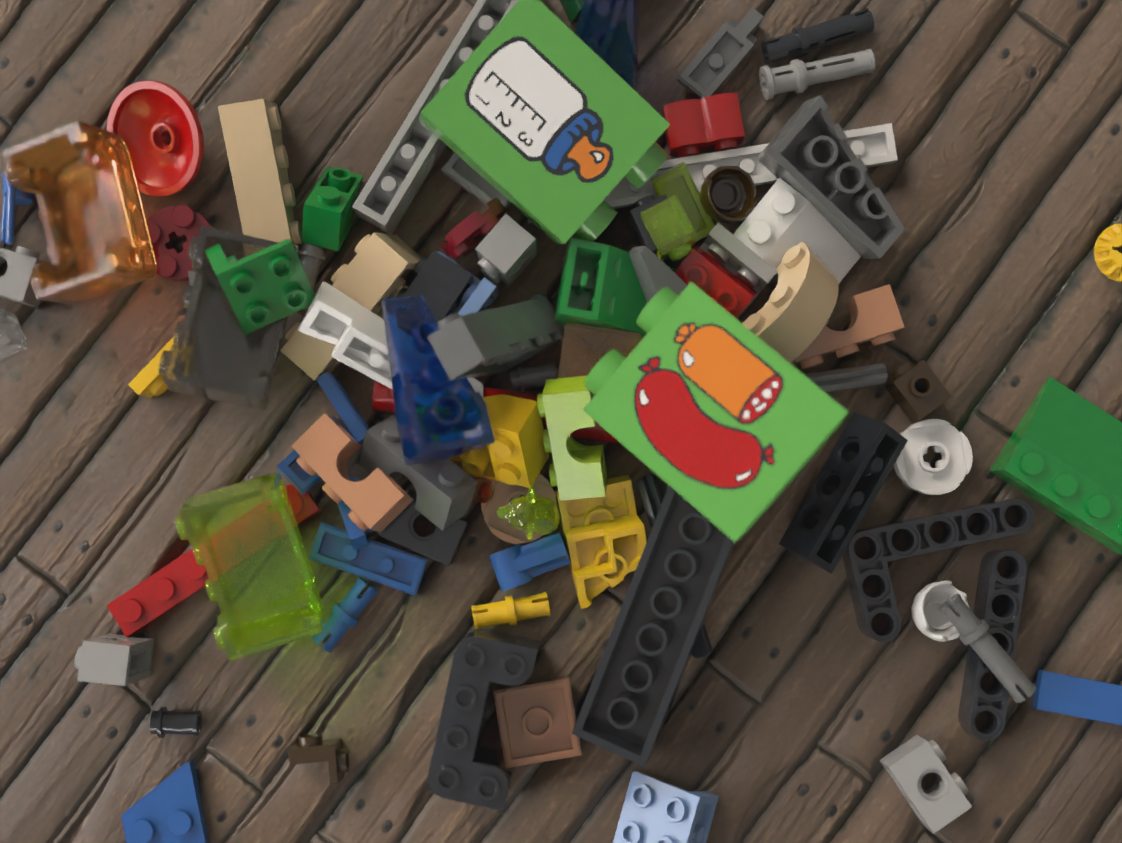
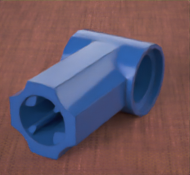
[489,533,570,591]

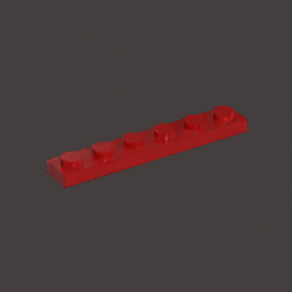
[106,483,321,637]

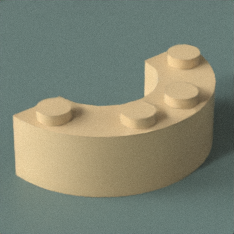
[742,241,839,363]

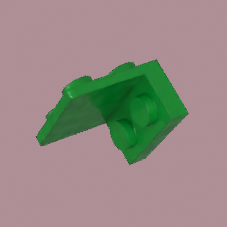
[205,239,315,334]

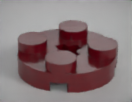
[438,198,507,260]
[138,205,217,282]

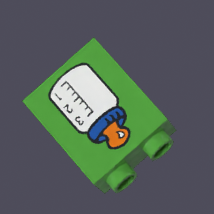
[420,0,670,244]

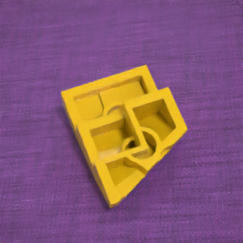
[555,475,647,609]

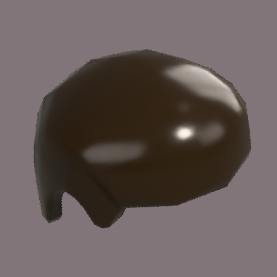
[700,166,757,224]

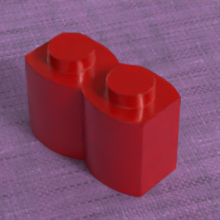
[662,93,745,158]

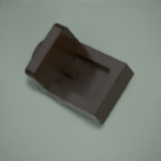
[288,734,349,784]

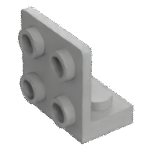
[701,223,778,319]

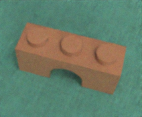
[790,284,904,370]
[292,413,413,533]

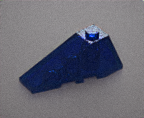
[382,295,495,466]

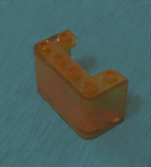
[1,121,157,305]

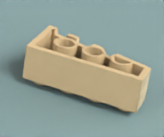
[280,233,422,381]

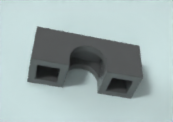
[359,415,478,531]

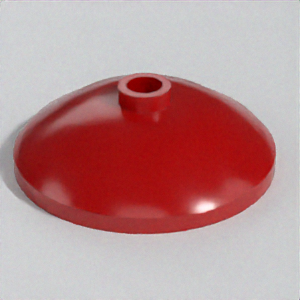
[107,81,204,196]

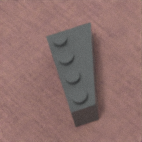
[428,296,568,380]

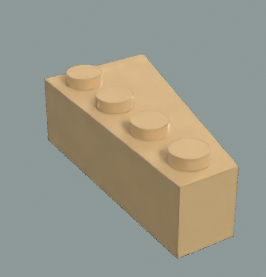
[218,99,303,256]

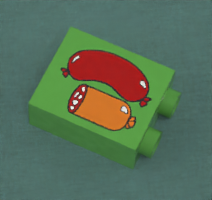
[583,282,848,542]

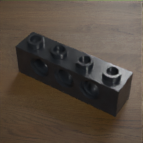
[779,412,908,574]

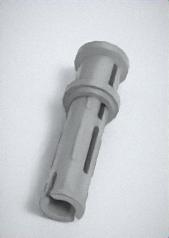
[759,49,875,100]

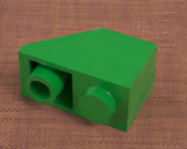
[302,167,363,251]

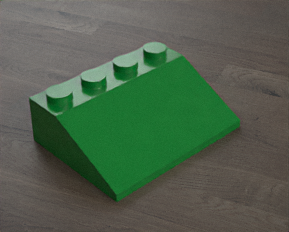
[989,377,1122,554]

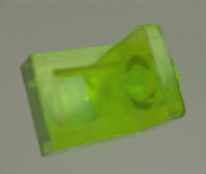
[640,195,698,262]

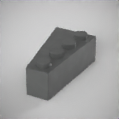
[756,95,905,259]

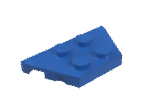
[121,760,210,843]

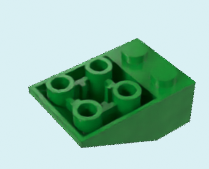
[554,238,677,339]

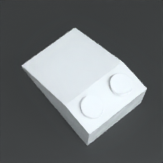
[733,178,861,285]

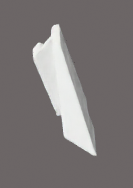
[298,282,483,406]

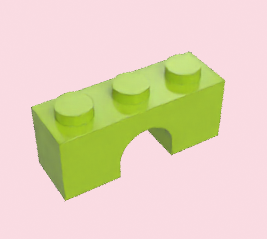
[537,375,608,501]

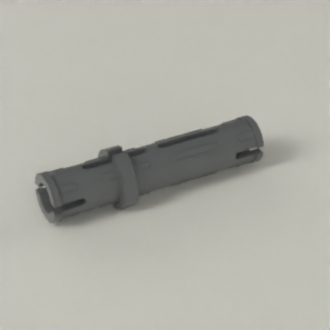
[938,593,1037,703]

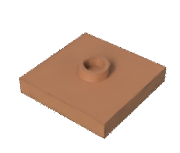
[493,677,582,768]

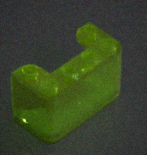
[175,471,324,661]

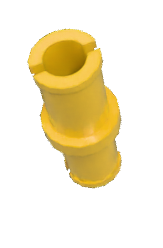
[471,592,551,630]

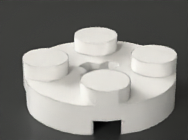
[894,419,973,495]

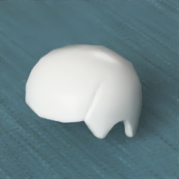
[911,580,970,642]

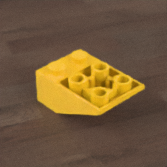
[413,394,549,488]

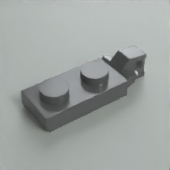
[677,7,764,99]

